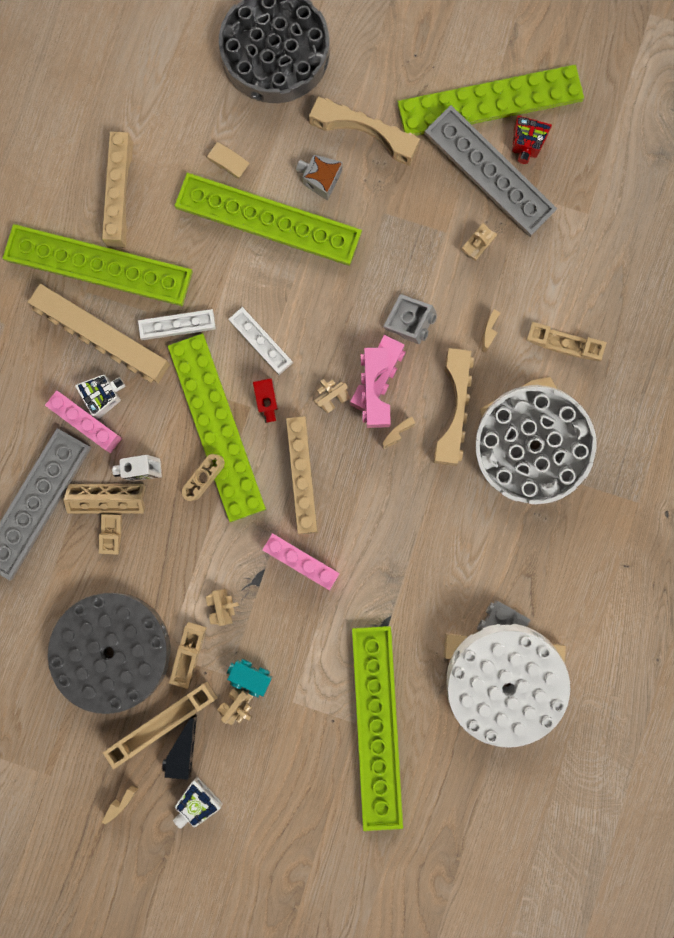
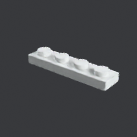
[228,307,293,375]
[138,309,216,340]

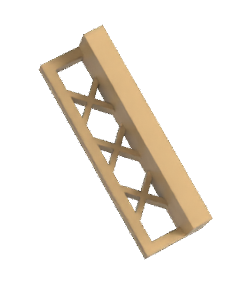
[64,484,145,514]

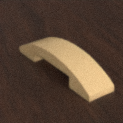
[527,322,607,361]

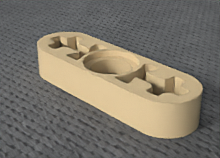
[182,454,225,501]

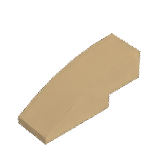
[169,622,207,689]

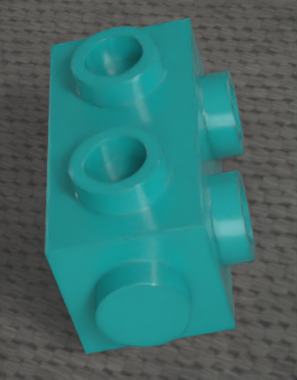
[226,659,273,698]

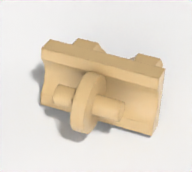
[461,223,498,261]
[314,379,350,413]
[206,589,239,626]
[217,687,254,725]

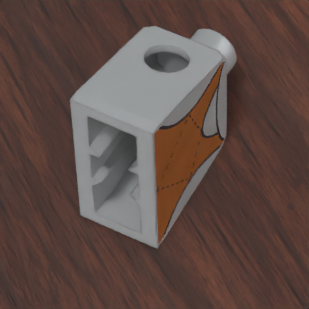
[296,155,343,200]

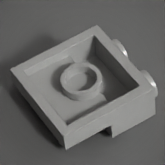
[383,294,437,345]
[477,601,530,631]

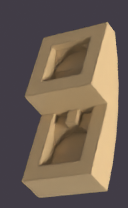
[206,142,249,179]
[482,309,500,353]
[382,417,416,449]
[99,514,122,555]
[102,785,138,824]

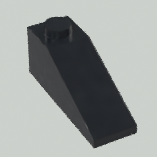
[162,715,197,780]

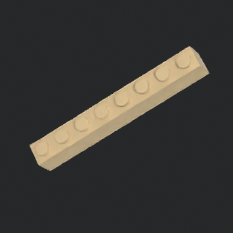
[28,284,170,383]

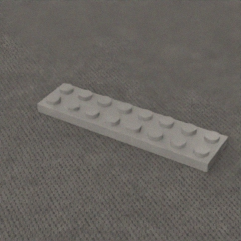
[424,105,557,237]
[0,428,91,580]

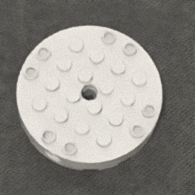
[476,385,596,504]
[446,624,570,747]

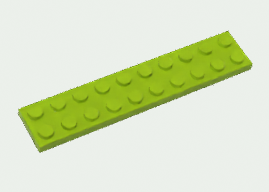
[398,64,584,136]
[175,172,362,266]
[2,224,193,307]
[168,333,266,523]
[352,626,403,831]

